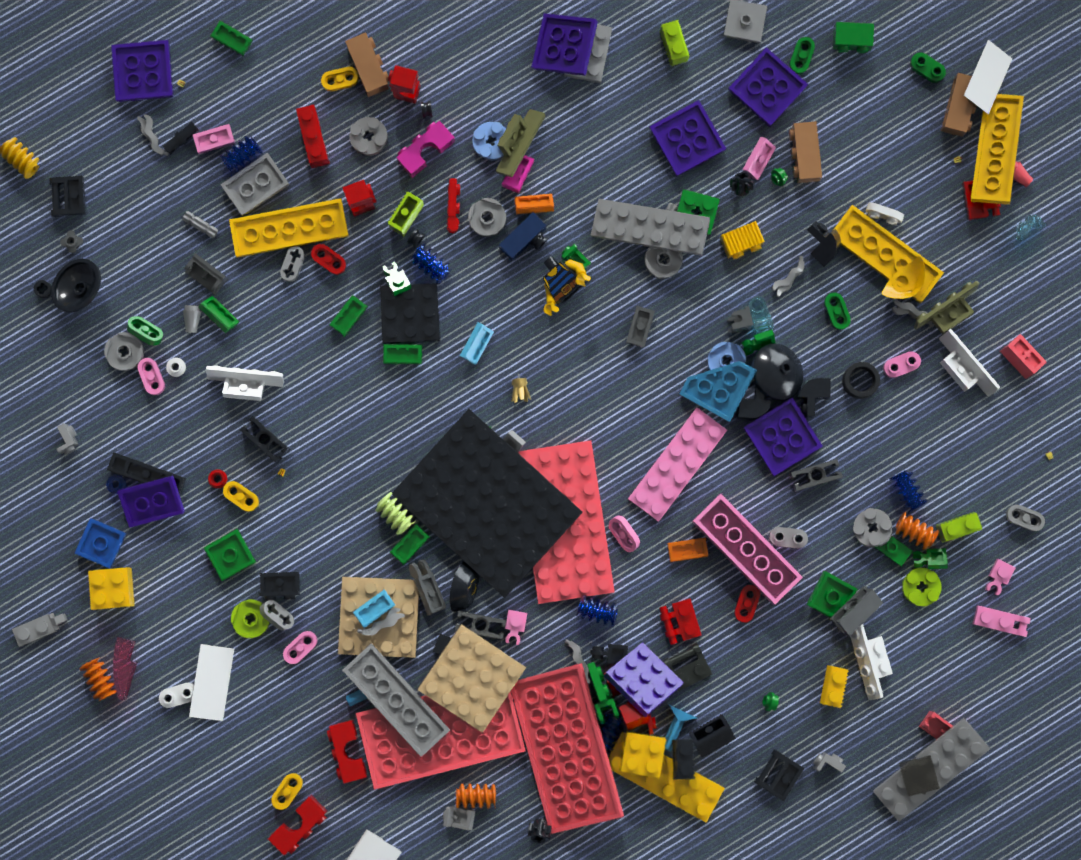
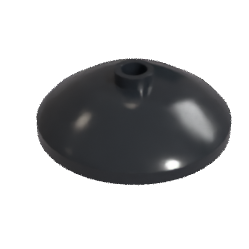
[51,259,101,313]
[752,344,803,400]

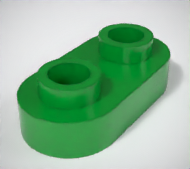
[789,37,815,75]
[910,52,946,83]
[824,292,851,330]
[127,316,163,346]

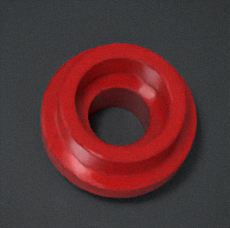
[208,469,228,489]

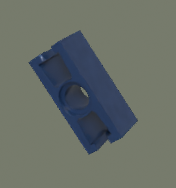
[499,212,546,261]

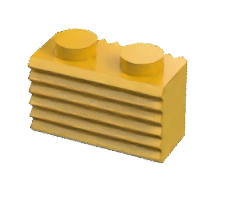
[719,221,765,260]
[820,665,849,708]

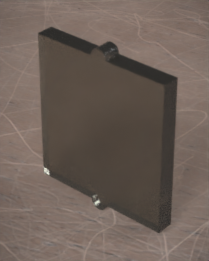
[899,755,940,797]

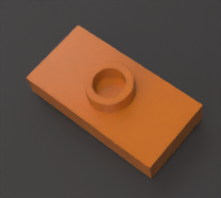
[514,194,554,214]
[667,537,708,562]

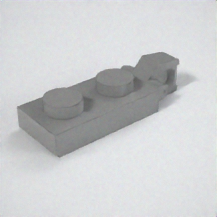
[12,613,68,647]

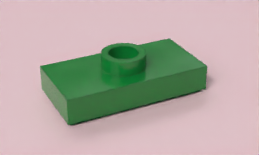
[210,21,253,56]
[329,295,368,337]
[198,296,239,333]
[383,344,422,365]
[390,524,430,565]
[874,536,912,567]

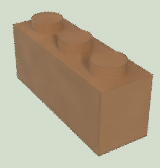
[345,33,389,97]
[941,73,977,137]
[789,121,822,183]

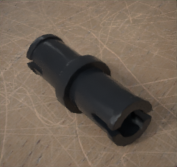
[163,121,199,155]

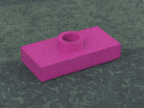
[502,155,534,193]

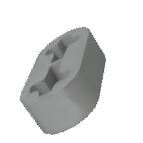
[280,246,305,282]
[260,600,294,631]

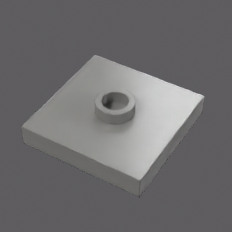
[723,0,767,44]

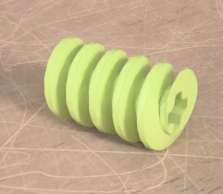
[375,492,416,535]

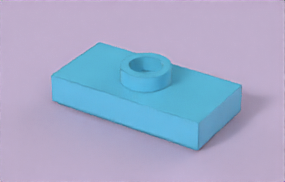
[460,322,494,365]
[353,589,395,628]

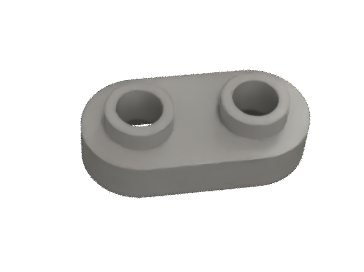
[1006,505,1045,531]
[769,527,808,549]

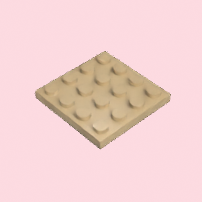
[338,577,419,658]
[418,624,526,733]

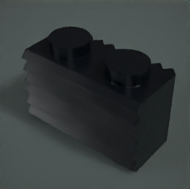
[689,714,736,758]
[672,739,695,780]

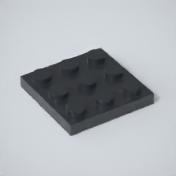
[380,283,440,344]

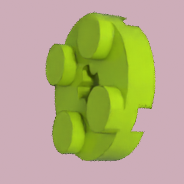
[902,568,942,606]
[231,599,270,638]

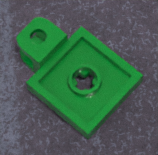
[677,189,720,236]
[587,662,620,724]

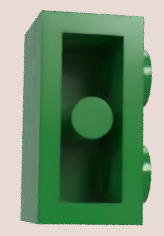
[833,22,874,53]

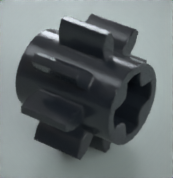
[730,172,754,196]
[527,818,552,843]

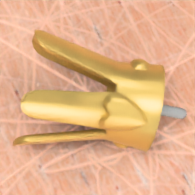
[511,374,531,403]

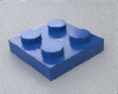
[74,518,127,569]

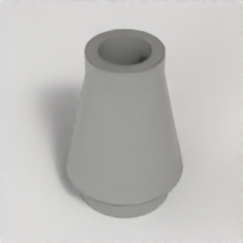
[183,305,202,333]

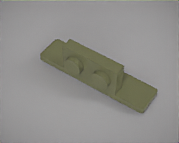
[496,109,546,177]
[914,281,980,335]

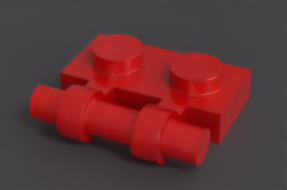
[962,180,1001,220]
[659,598,702,645]

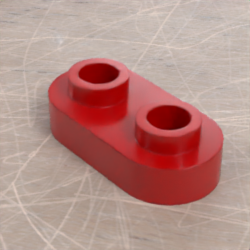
[311,244,346,275]
[734,585,760,622]

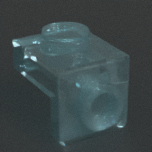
[1015,215,1046,242]

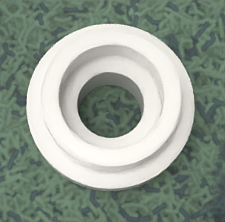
[166,358,186,377]

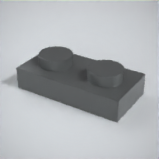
[626,306,655,348]

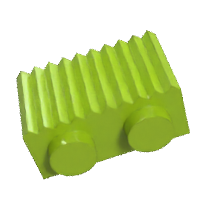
[660,20,690,66]
[388,192,424,236]
[936,512,982,543]

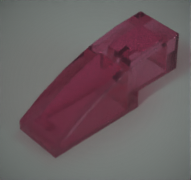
[113,637,138,700]

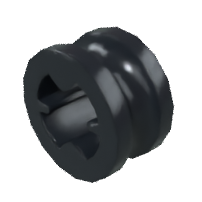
[421,100,433,119]
[407,229,425,248]
[530,232,548,250]
[34,280,52,298]

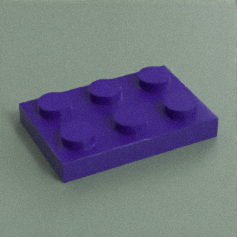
[117,476,185,528]

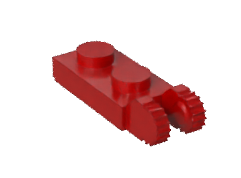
[447,178,460,234]

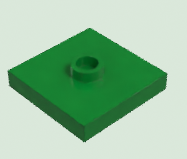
[204,529,256,581]
[806,571,858,618]

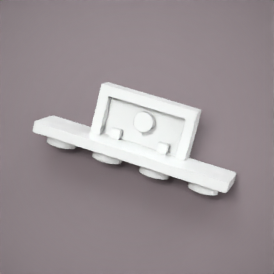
[939,329,1000,396]
[206,366,284,401]
[850,624,893,700]

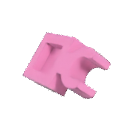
[985,559,1015,595]
[505,610,527,645]

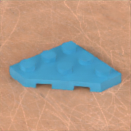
[680,361,757,421]

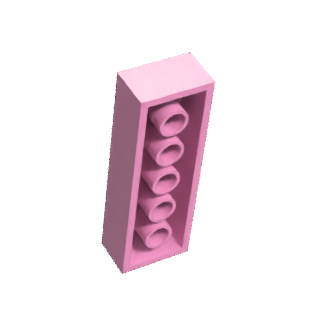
[692,494,803,605]

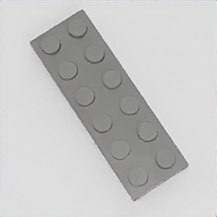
[591,199,710,256]
[343,643,450,757]
[873,718,990,821]

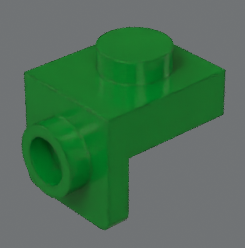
[561,244,591,270]

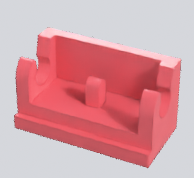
[1000,334,1046,379]
[919,711,953,739]

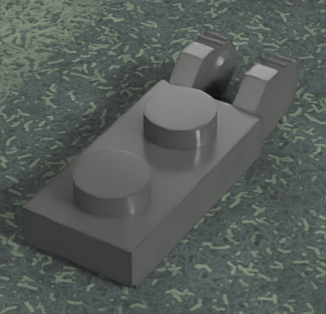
[409,559,446,615]

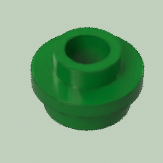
[771,168,788,187]
[762,692,779,712]

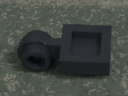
[590,644,628,664]

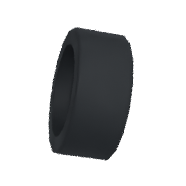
[842,362,880,399]

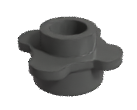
[60,230,83,253]

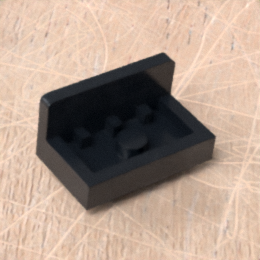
[259,572,300,600]

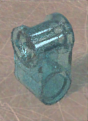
[747,296,774,335]

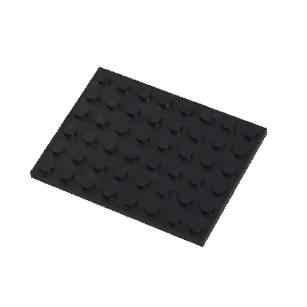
[392,409,583,598]

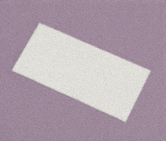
[964,40,1012,114]
[189,644,234,721]

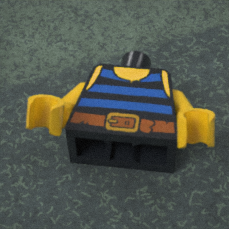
[543,256,591,316]

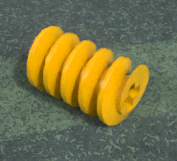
[0,137,40,179]

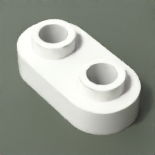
[866,203,904,225]
[159,683,194,708]

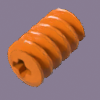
[895,512,939,550]
[79,657,118,701]
[456,783,496,809]

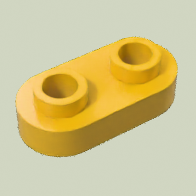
[321,67,359,92]
[223,481,259,512]
[271,773,303,810]

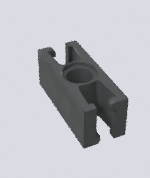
[789,459,843,492]
[830,586,883,636]
[455,611,506,639]

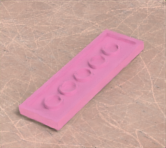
[628,408,727,522]

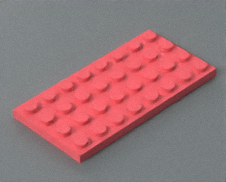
[518,440,615,604]
[511,663,624,834]
[356,691,526,790]

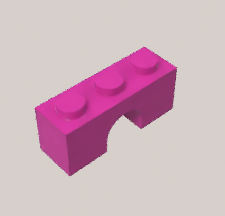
[396,120,455,178]

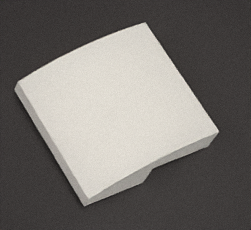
[347,829,402,860]

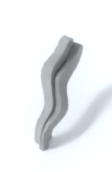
[137,114,169,156]
[772,256,804,297]
[892,300,934,328]
[357,608,405,636]
[565,639,591,684]

